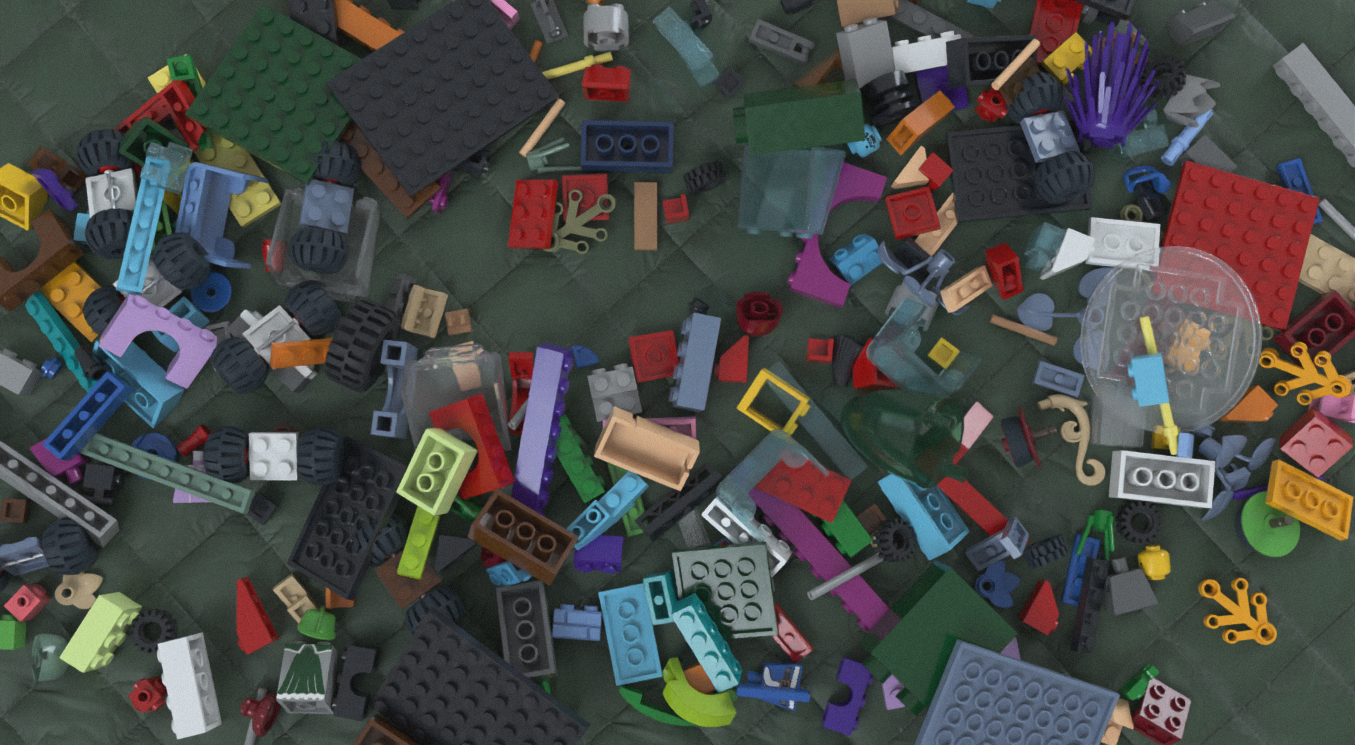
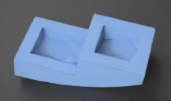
[1176,433,1194,459]

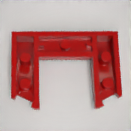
[113,80,207,178]

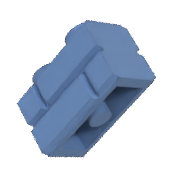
[552,604,602,641]

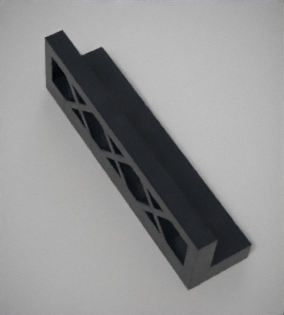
[634,463,725,543]

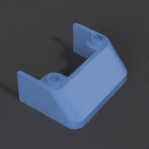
[175,162,268,269]

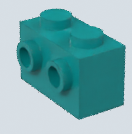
[643,570,679,625]

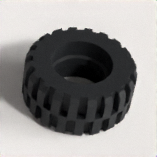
[324,299,401,393]

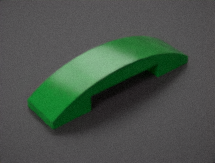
[166,55,213,151]
[619,684,697,726]

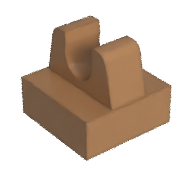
[445,309,472,336]

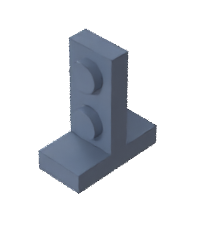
[965,516,1029,571]

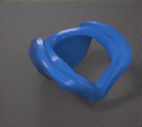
[1123,165,1172,194]

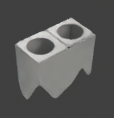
[1163,74,1220,128]

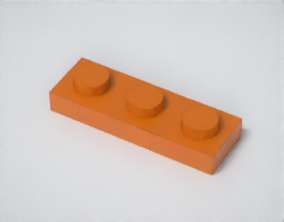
[270,338,333,369]

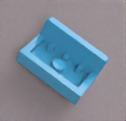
[829,233,883,286]
[486,561,533,587]

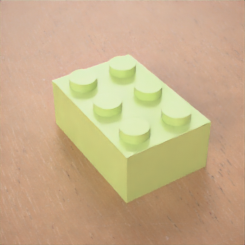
[396,428,478,516]
[59,592,142,673]

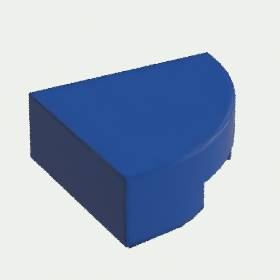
[572,345,599,369]

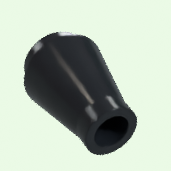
[74,346,108,381]

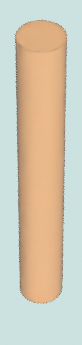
[991,39,1040,90]
[519,98,566,158]

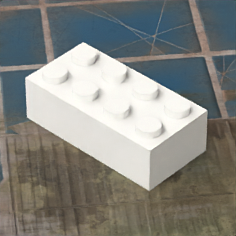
[1109,450,1215,508]
[157,632,222,739]

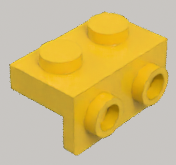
[1041,32,1092,85]

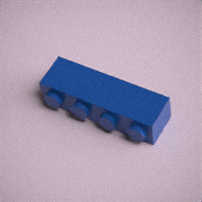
[42,372,135,461]

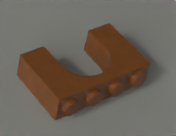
[0,209,84,311]

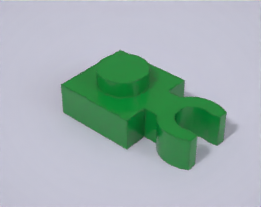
[1118,663,1159,701]

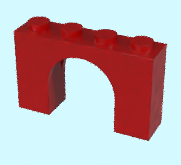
[429,393,515,499]

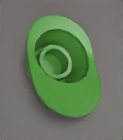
[297,605,336,640]

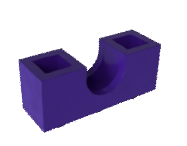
[821,655,874,736]

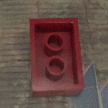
[1272,290,1355,369]

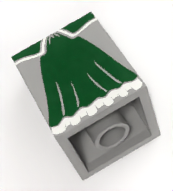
[276,641,338,714]

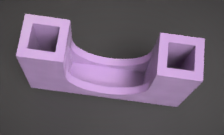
[98,293,218,389]

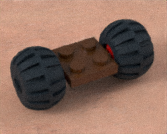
[353,512,464,635]

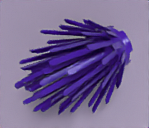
[1063,21,1161,148]

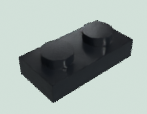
[894,237,935,285]

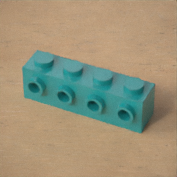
[671,593,742,693]

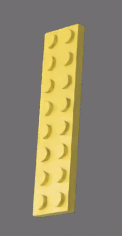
[148,54,282,228]

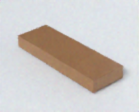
[634,182,657,251]

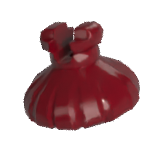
[240,693,281,737]

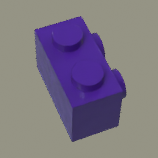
[574,535,623,574]

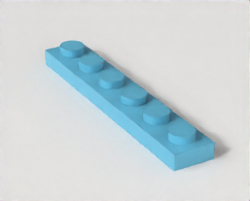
[116,156,171,295]

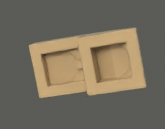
[273,573,319,623]

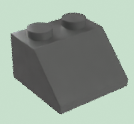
[1166,1,1236,49]

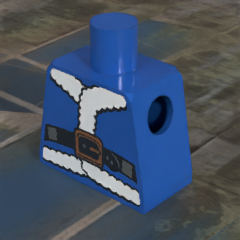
[746,662,802,711]

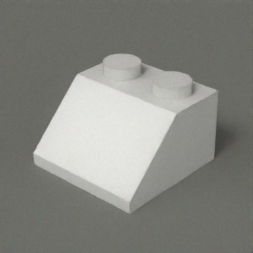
[1039,228,1095,280]

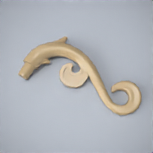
[1037,394,1105,486]

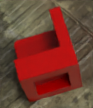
[919,152,953,192]
[663,193,689,225]
[806,338,834,364]

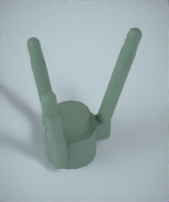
[526,137,582,174]

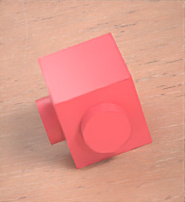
[4,583,51,622]

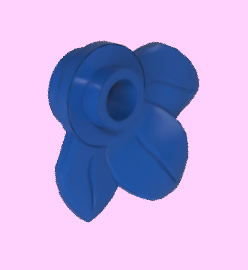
[974,561,1021,608]

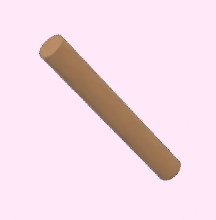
[989,314,1058,346]

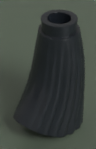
[832,335,864,387]

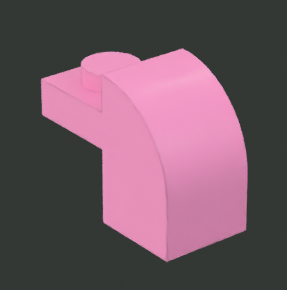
[1308,395,1355,423]

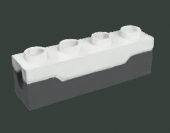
[227,309,318,393]

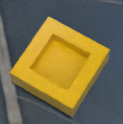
[927,337,960,370]

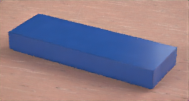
[1276,158,1323,225]
[1060,534,1100,606]
[736,683,810,702]

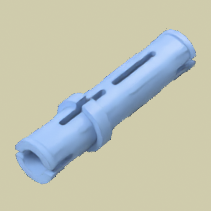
[1161,109,1213,166]

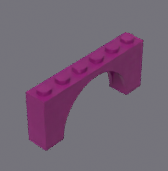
[787,159,887,309]

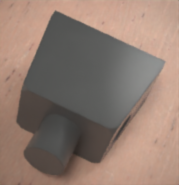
[1104,557,1158,615]

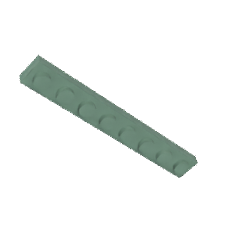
[81,433,255,514]

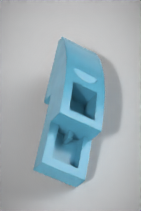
[566,471,649,550]

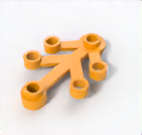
[1258,342,1352,405]
[1198,578,1277,645]

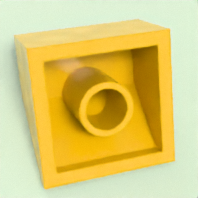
[0,163,48,231]

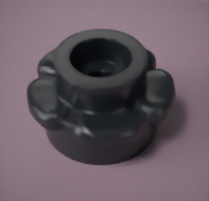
[688,297,710,315]

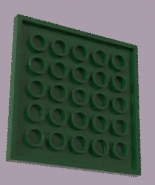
[185,4,362,186]

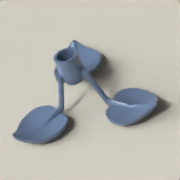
[878,240,969,316]
[1017,268,1116,372]
[1198,435,1276,521]

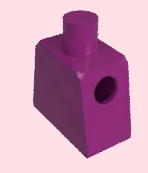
[30,438,90,485]

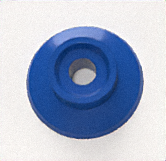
[190,271,231,312]

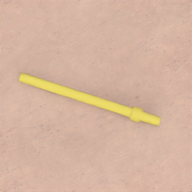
[542,52,613,80]
[1139,316,1179,455]

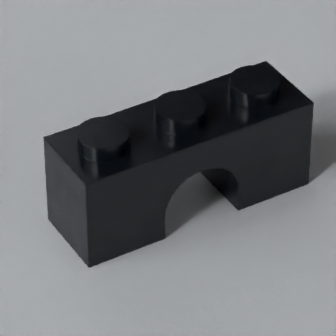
[332,642,381,721]

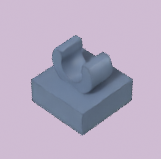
[1220,463,1251,491]

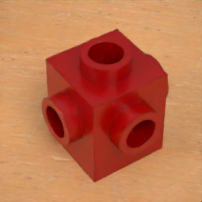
[974,87,1008,124]
[128,676,168,713]

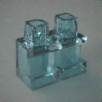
[1024,222,1066,271]

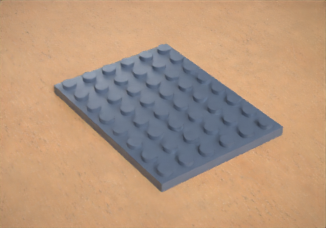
[914,639,1120,745]

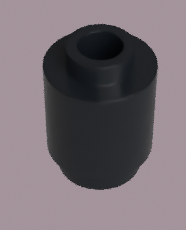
[780,0,813,15]

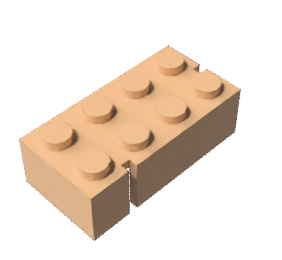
[594,406,700,491]

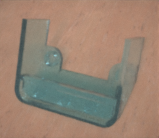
[866,298,982,405]
[716,429,830,543]

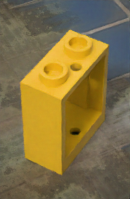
[737,368,811,439]

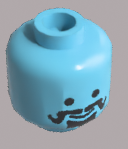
[847,123,882,157]

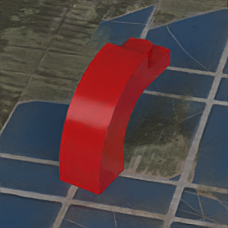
[508,352,534,435]

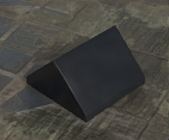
[435,534,479,572]

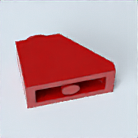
[985,242,1023,300]
[714,335,749,384]
[1017,579,1059,636]

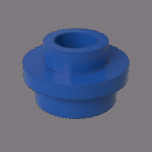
[41,357,63,379]

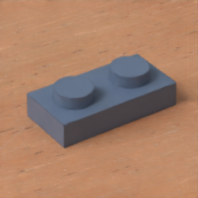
[1032,361,1085,398]

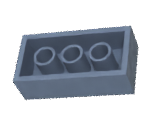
[669,313,721,412]

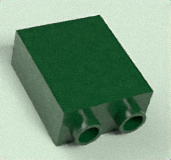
[733,79,865,156]
[859,560,1018,717]

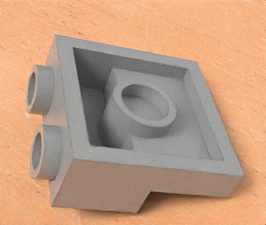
[587,364,642,422]

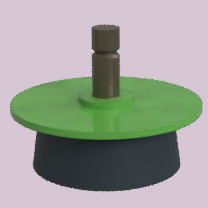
[1235,491,1300,557]

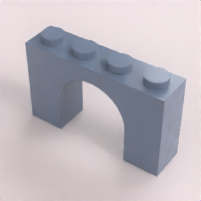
[371,340,418,439]

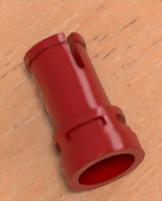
[177,424,212,457]

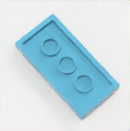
[598,583,663,686]

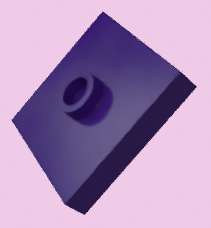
[914,66,969,112]

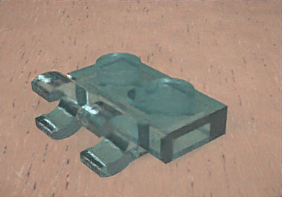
[1119,109,1170,158]
[140,142,193,194]

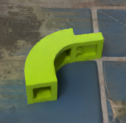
[663,657,736,727]

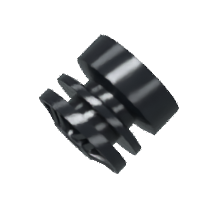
[860,70,919,127]

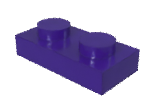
[31,168,78,211]

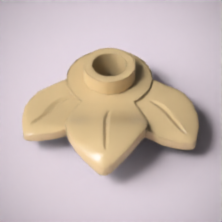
[55,572,103,609]

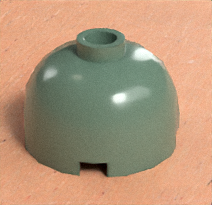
[32,634,69,682]

